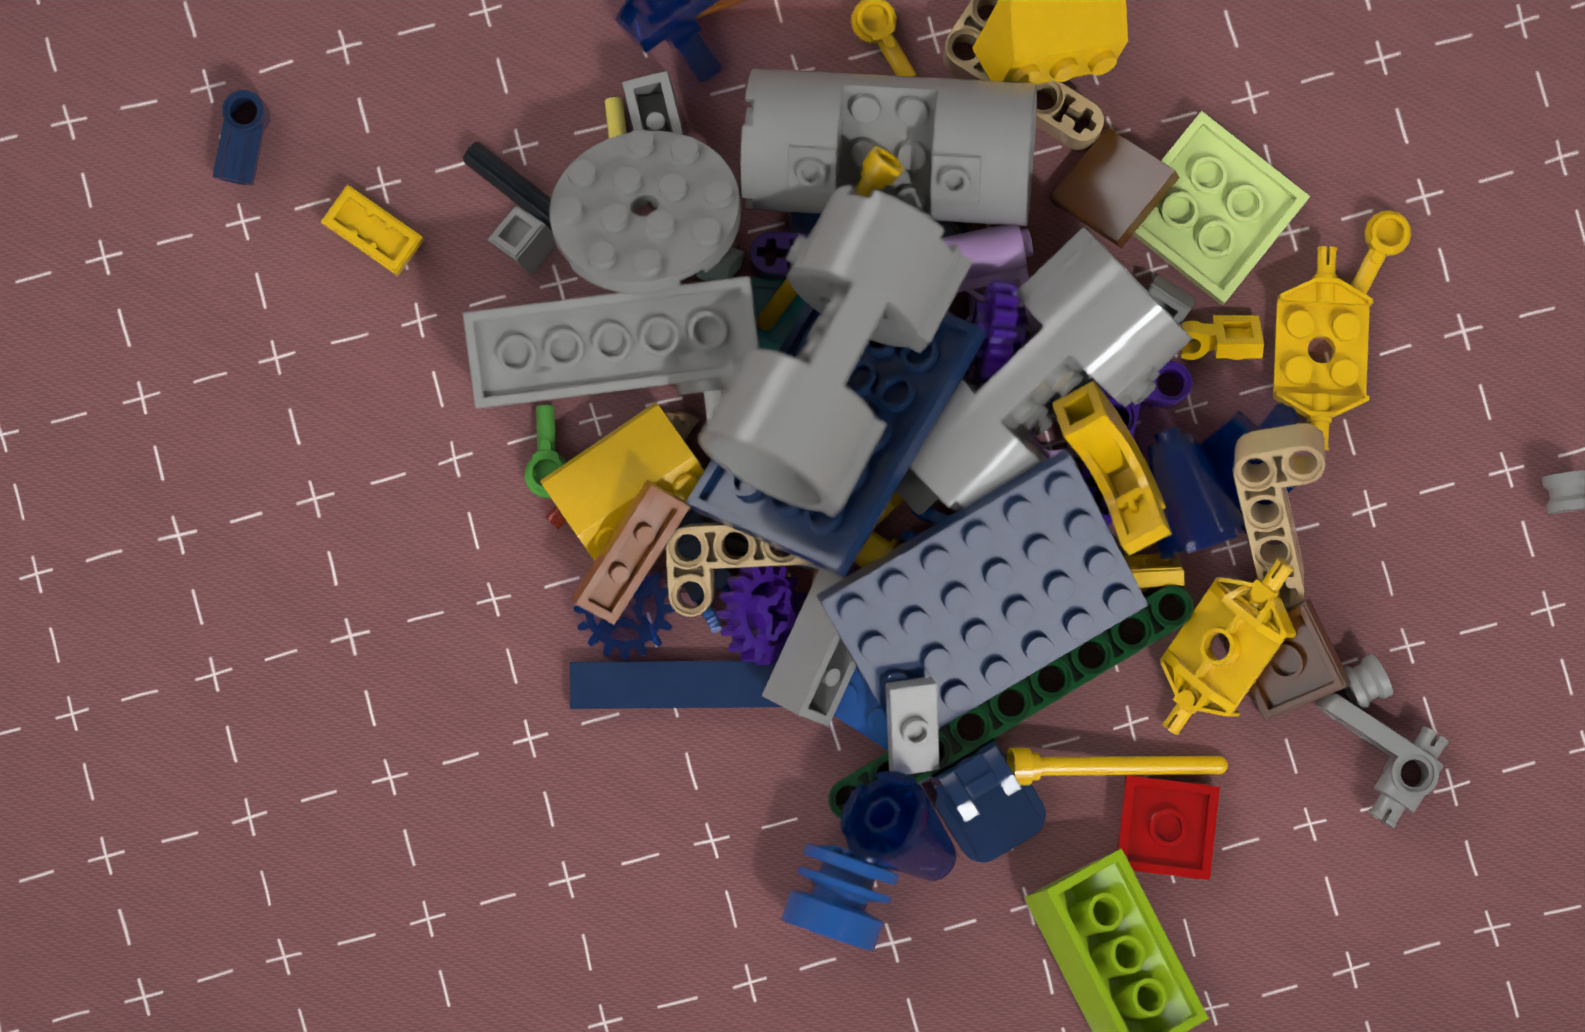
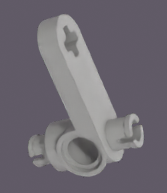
[1315,693,1449,829]

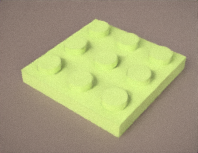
[1133,111,1310,306]

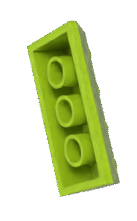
[1024,849,1209,1032]

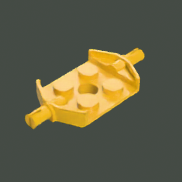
[1273,246,1373,451]
[1160,557,1296,735]

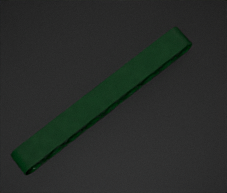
[828,586,1193,821]

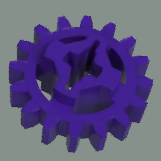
[970,279,1025,382]
[717,566,807,665]

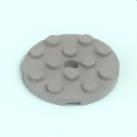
[550,129,741,294]

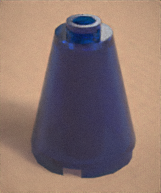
[1147,426,1247,561]
[840,771,957,881]

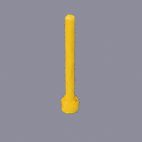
[757,146,904,331]
[1006,748,1228,785]

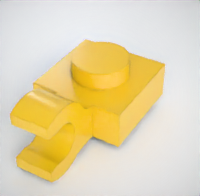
[1180,315,1264,360]

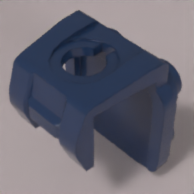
[928,738,1046,863]

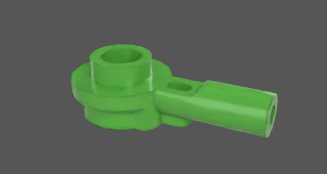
[524,405,566,499]

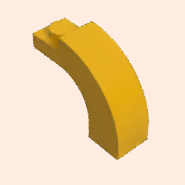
[1052,381,1171,555]

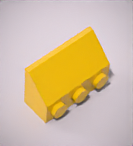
[972,0,1128,84]
[540,402,705,561]

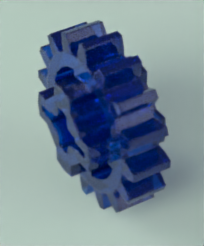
[574,572,676,660]

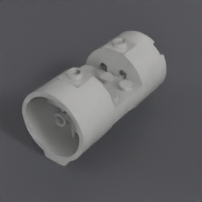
[741,68,1037,226]
[699,186,973,517]
[910,227,1192,512]

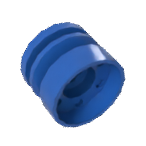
[781,843,900,952]

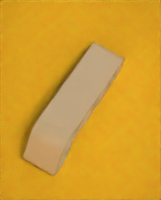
[943,0,1104,150]
[1234,424,1325,609]
[666,523,812,617]

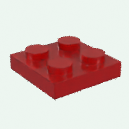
[1117,775,1220,880]

